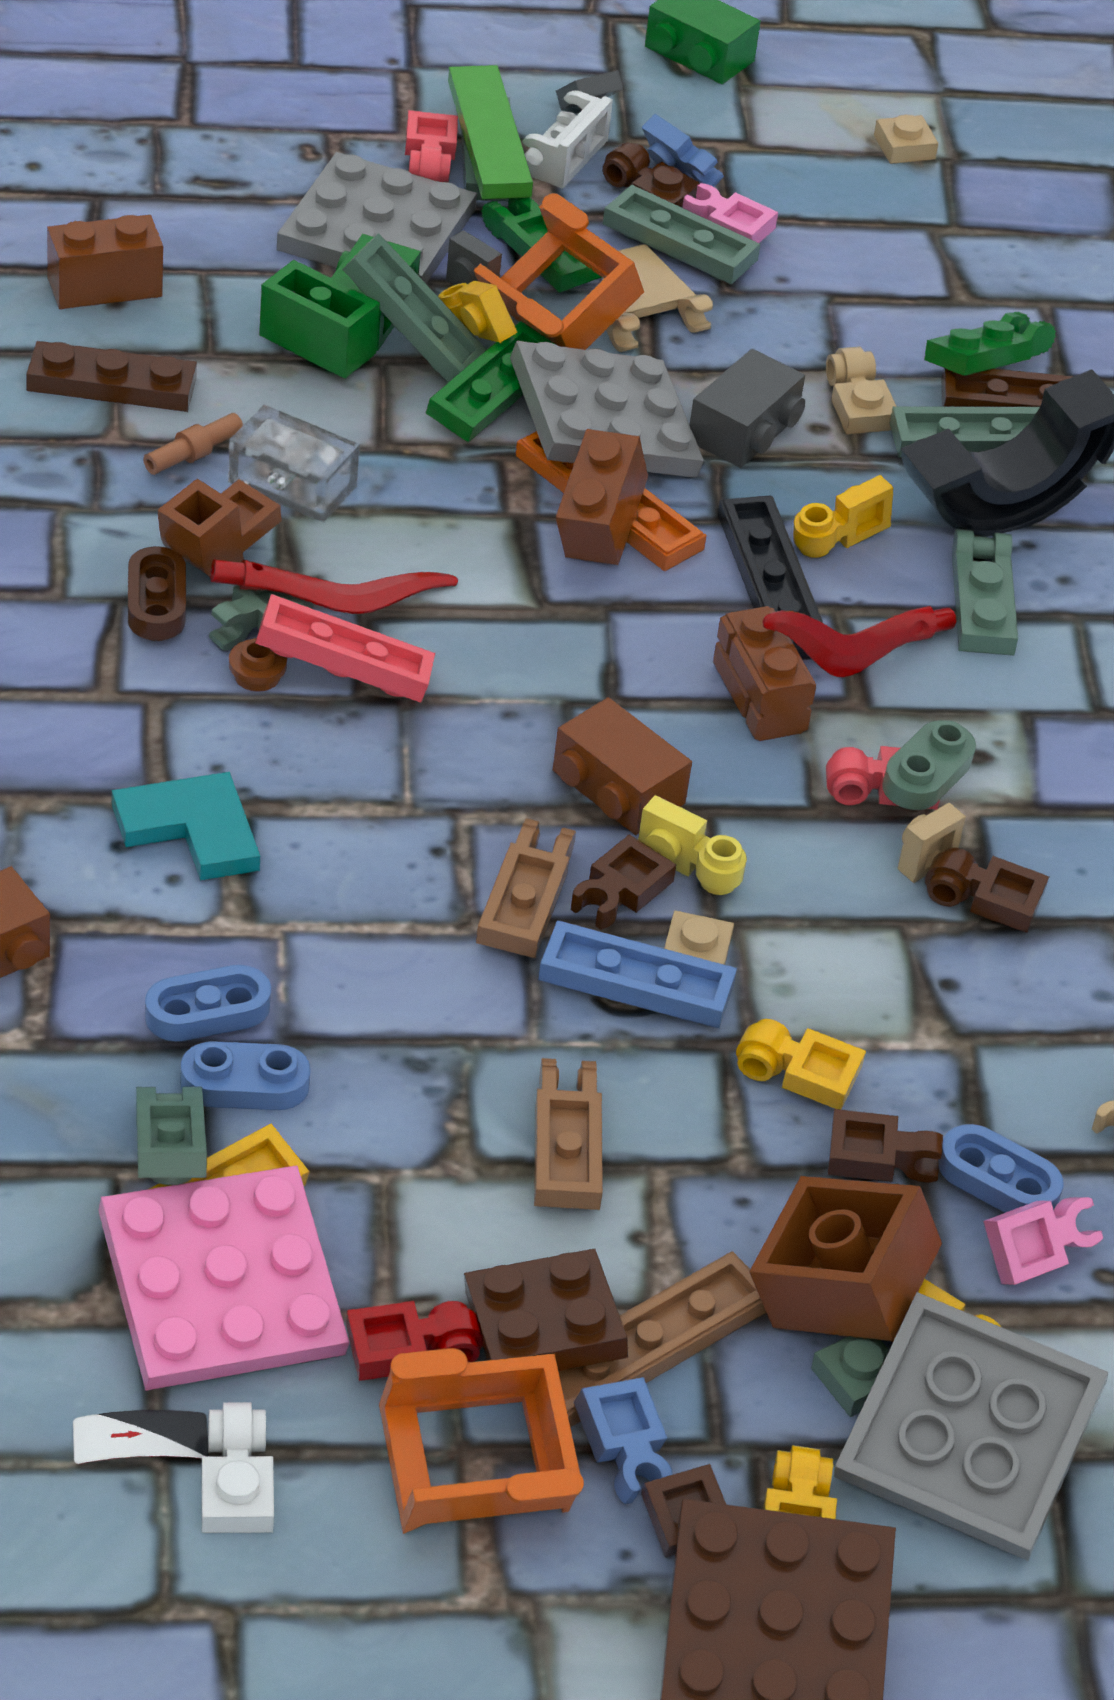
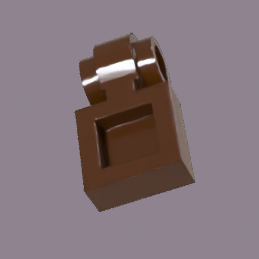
[602,142,700,207]
[925,848,1050,933]

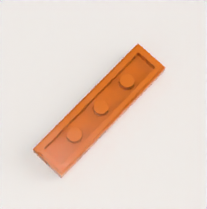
[515,431,707,572]

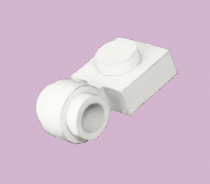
[201,1402,274,1533]

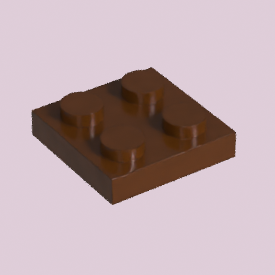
[464,1248,628,1371]

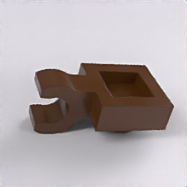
[828,1109,943,1182]

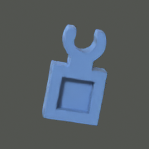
[642,114,724,187]
[574,1377,673,1504]

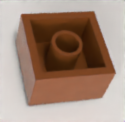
[749,1176,942,1341]

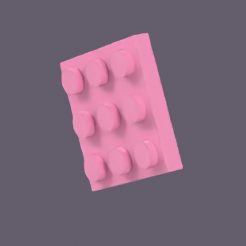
[98,1165,350,1391]

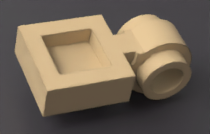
[826,347,896,435]

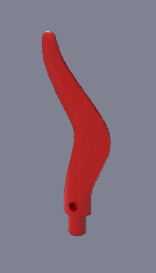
[210,559,458,614]
[762,606,956,677]

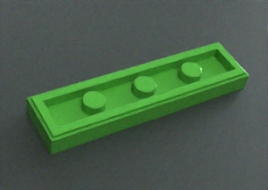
[448,65,533,200]

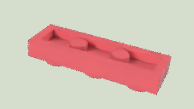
[255,594,435,703]

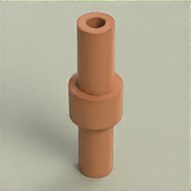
[143,413,243,475]

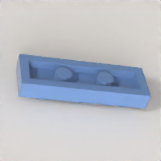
[538,920,737,1029]

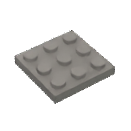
[277,152,477,284]
[510,341,704,478]
[834,1292,1109,1561]

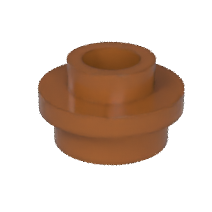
[229,638,287,692]

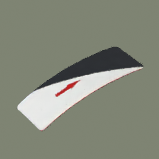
[73,1410,209,1464]

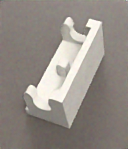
[522,91,613,189]

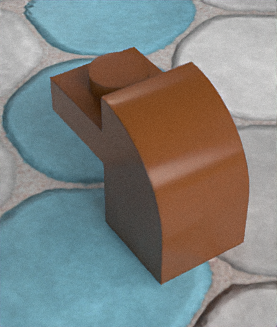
[157,479,282,577]

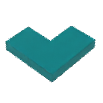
[111,772,261,881]

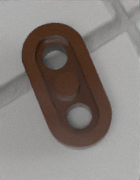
[128,546,186,641]

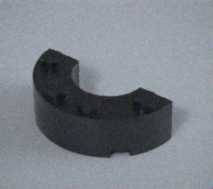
[901,369,1114,536]

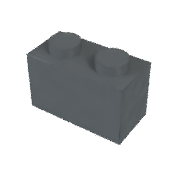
[689,348,805,468]

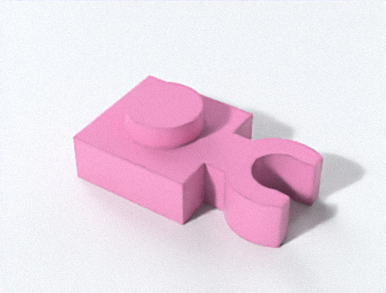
[682,183,778,243]
[983,1197,1103,1285]

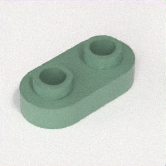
[882,720,976,810]

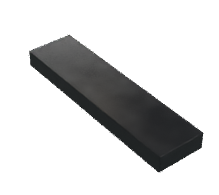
[717,495,823,660]

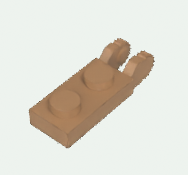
[476,818,576,959]
[534,1058,603,1210]

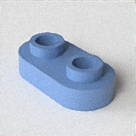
[145,965,271,1042]
[180,1041,311,1110]
[938,1124,1064,1213]

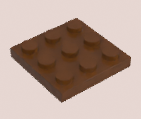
[660,1499,896,1700]

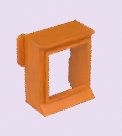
[473,193,644,350]
[379,1348,584,1534]

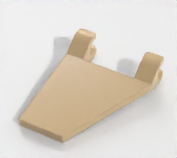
[601,244,713,352]

